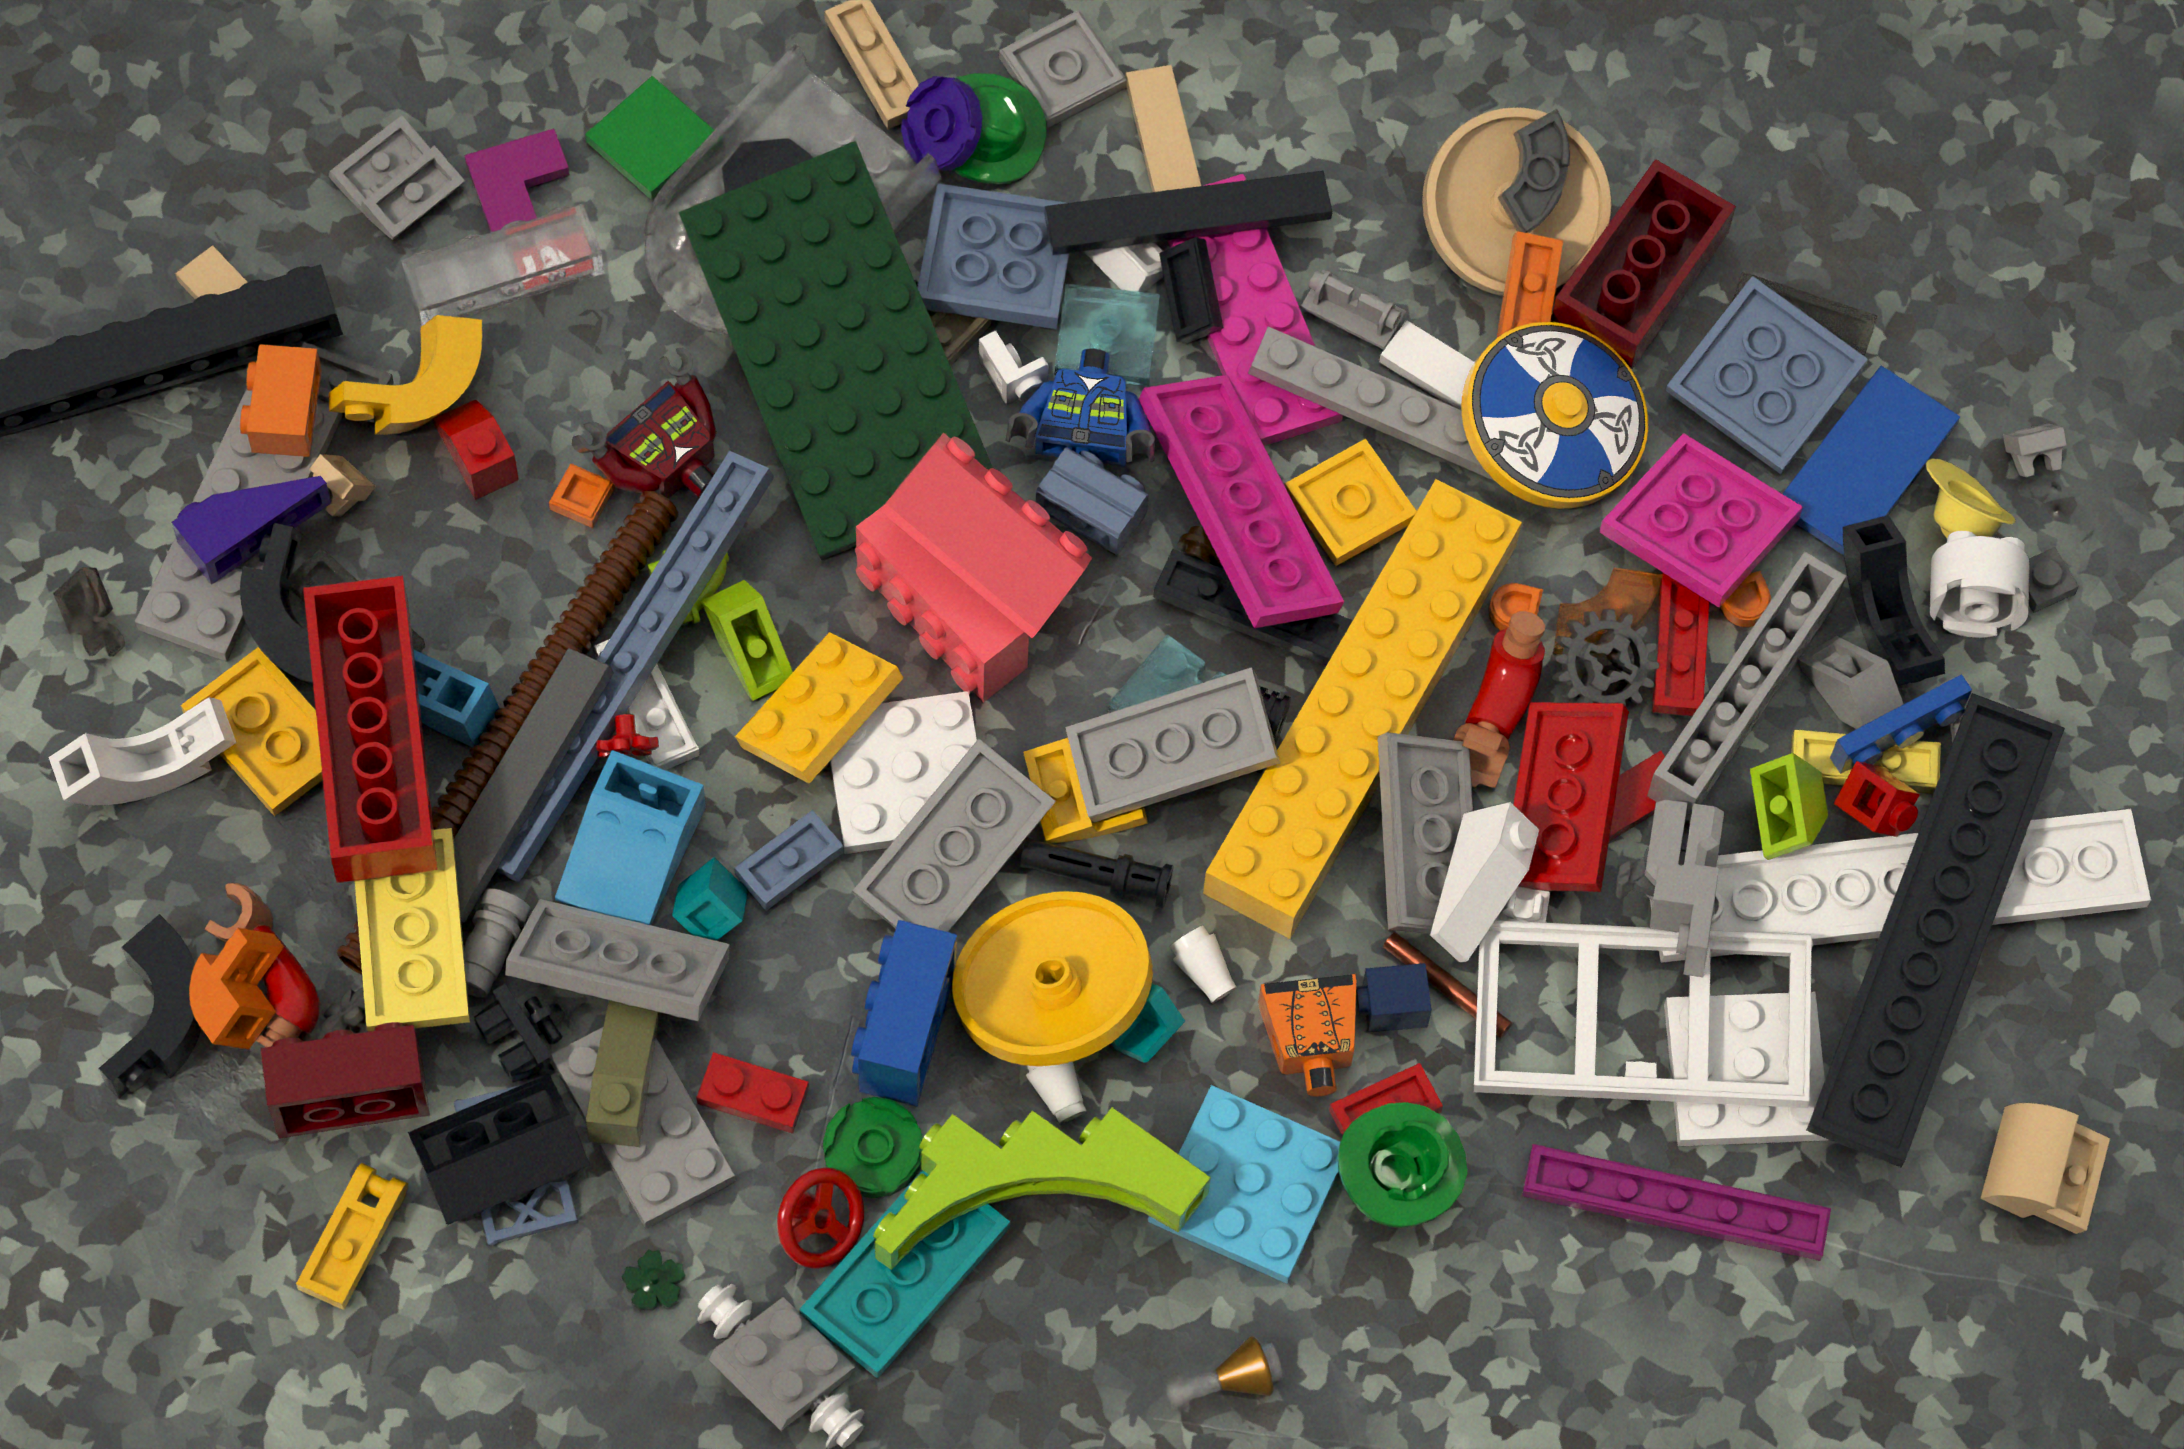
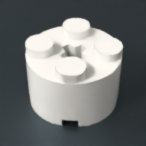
[1930,531,2029,638]

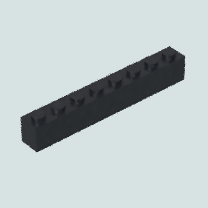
[0,264,343,437]

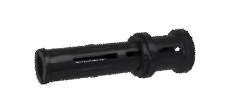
[1020,837,1174,908]

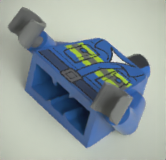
[1005,349,1155,467]

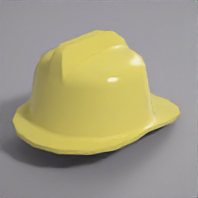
[1926,458,2016,538]

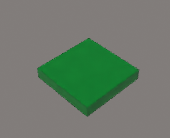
[585,76,719,200]

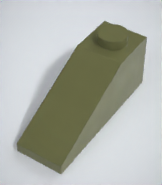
[586,1000,659,1147]

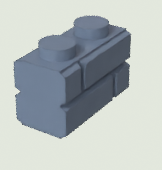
[1035,448,1149,555]

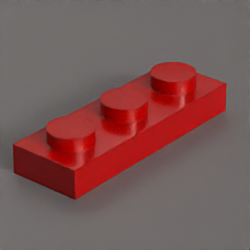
[1652,572,1709,716]

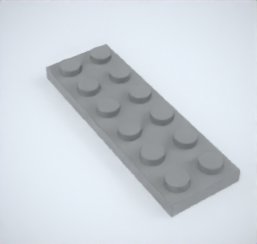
[135,389,343,662]

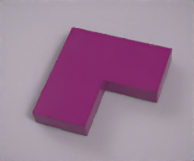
[464,128,570,242]

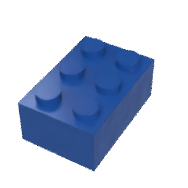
[851,920,957,1107]

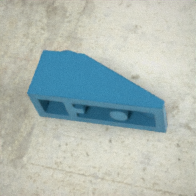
[414,650,500,747]

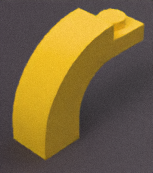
[329,315,482,435]

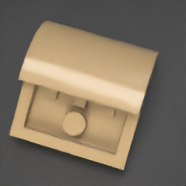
[1981,1103,2110,1234]

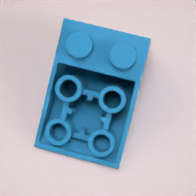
[555,750,706,925]

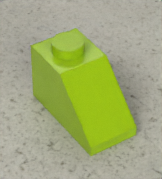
[701,580,793,701]
[1750,753,1828,860]

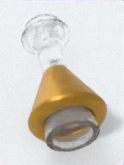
[1165,1337,1284,1413]

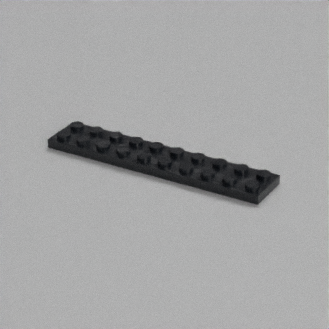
[1806,693,2065,1168]

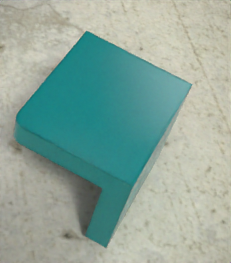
[672,857,748,941]
[1111,983,1185,1063]

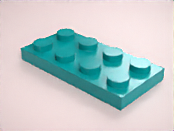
[799,1170,1010,1379]

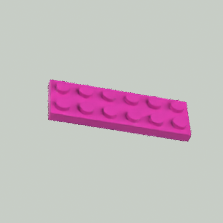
[1168,174,1343,446]
[1139,375,1344,628]

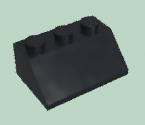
[408,1074,590,1225]

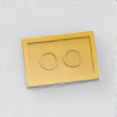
[735,632,903,784]
[181,647,323,817]

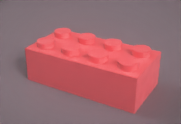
[855,505,1029,703]

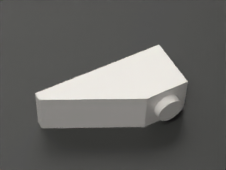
[1430,802,1539,963]

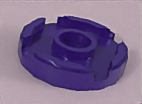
[901,76,982,171]

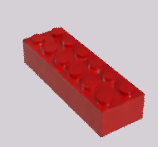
[303,576,438,883]

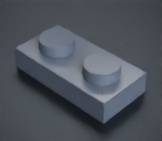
[734,810,844,911]

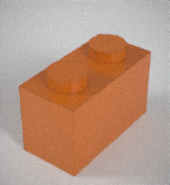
[240,345,322,457]

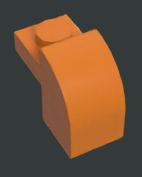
[189,928,284,1049]

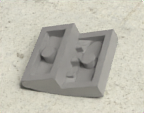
[328,115,465,240]

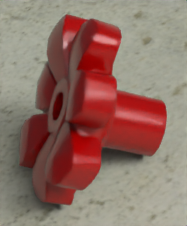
[596,714,659,758]

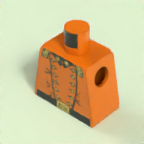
[1258,974,1356,1097]

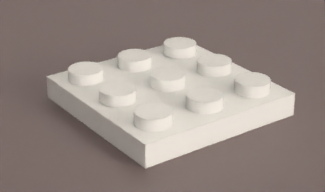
[830,691,977,854]
[1664,992,1828,1146]

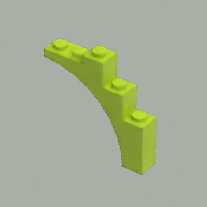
[873,1107,1211,1270]

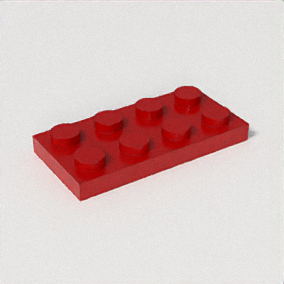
[1513,702,1629,892]

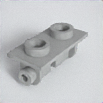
[1300,270,1406,350]

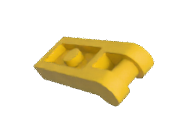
[296,1163,409,1310]

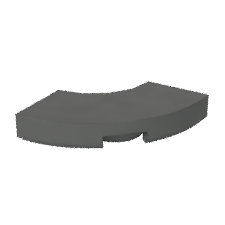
[1497,109,1570,233]

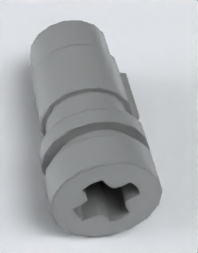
[463,888,531,998]

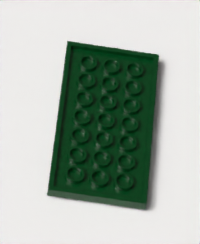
[678,141,993,561]

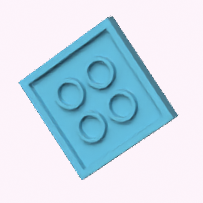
[1148,1085,1340,1284]

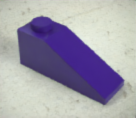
[171,476,331,585]

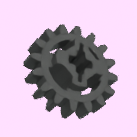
[1550,609,1659,706]

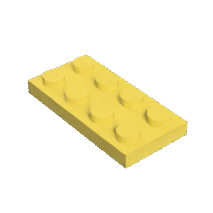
[355,828,470,1032]

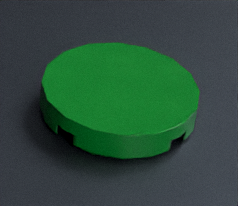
[823,1097,923,1198]

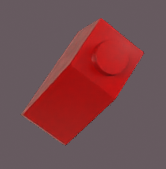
[433,399,519,500]

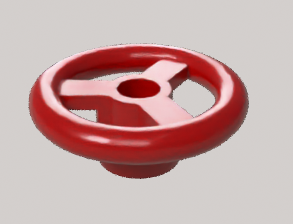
[777,1168,864,1269]

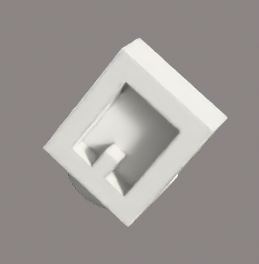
[979,331,1049,405]

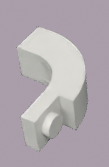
[49,697,236,805]

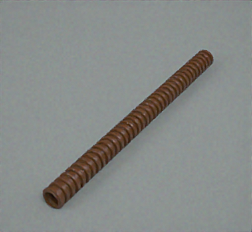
[336,491,679,975]

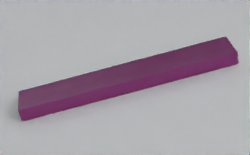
[1522,1144,1831,1261]

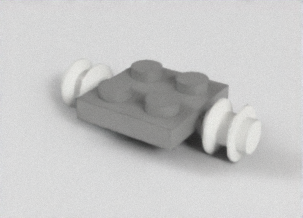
[697,1284,864,1449]

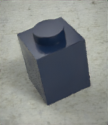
[1356,963,1432,1032]

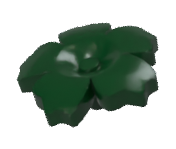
[622,1250,686,1311]

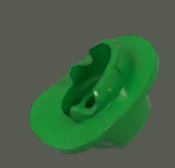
[952,73,1046,185]
[1337,1102,1468,1228]

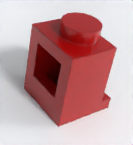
[1834,761,1920,837]

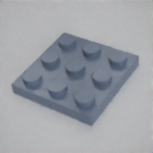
[918,183,1069,329]
[1666,276,1868,474]

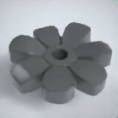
[321,988,368,1034]

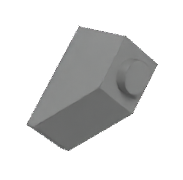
[1798,636,1904,729]

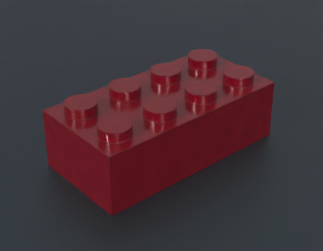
[1550,159,1736,370]

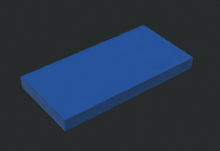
[1782,365,1960,556]

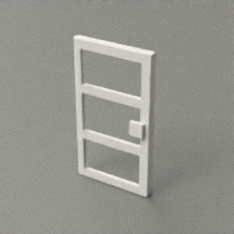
[1474,920,1813,1108]

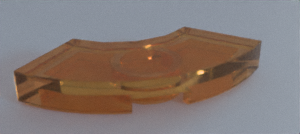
[1552,567,1661,654]

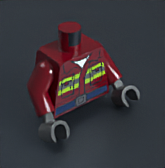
[572,348,717,498]

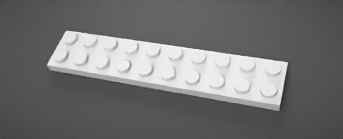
[1650,809,2151,963]

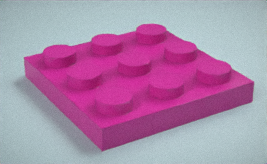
[1600,433,1803,607]

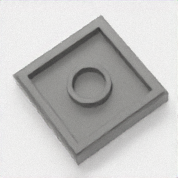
[999,10,1127,129]

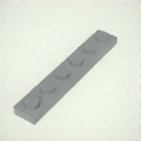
[1248,326,1493,480]

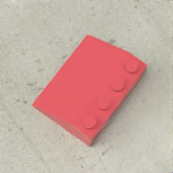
[880,432,1092,638]

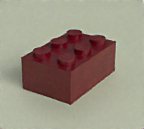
[260,1022,430,1139]

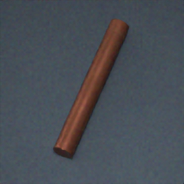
[1383,932,1513,1038]

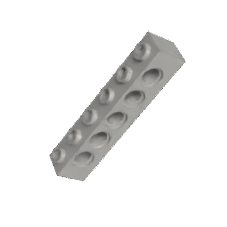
[1647,551,1846,815]

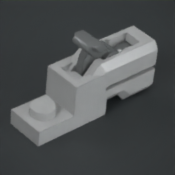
[1616,800,1724,977]

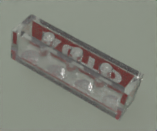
[401,204,604,327]

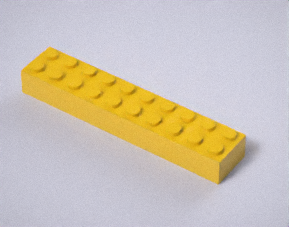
[1203,479,1522,939]

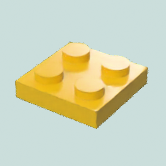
[1284,438,1417,566]

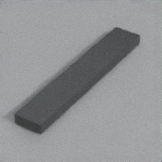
[454,648,614,923]

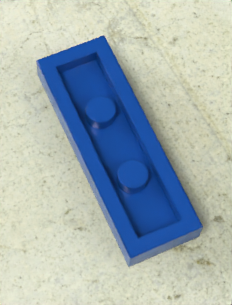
[1830,674,1972,774]

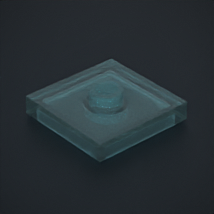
[1054,284,1160,386]

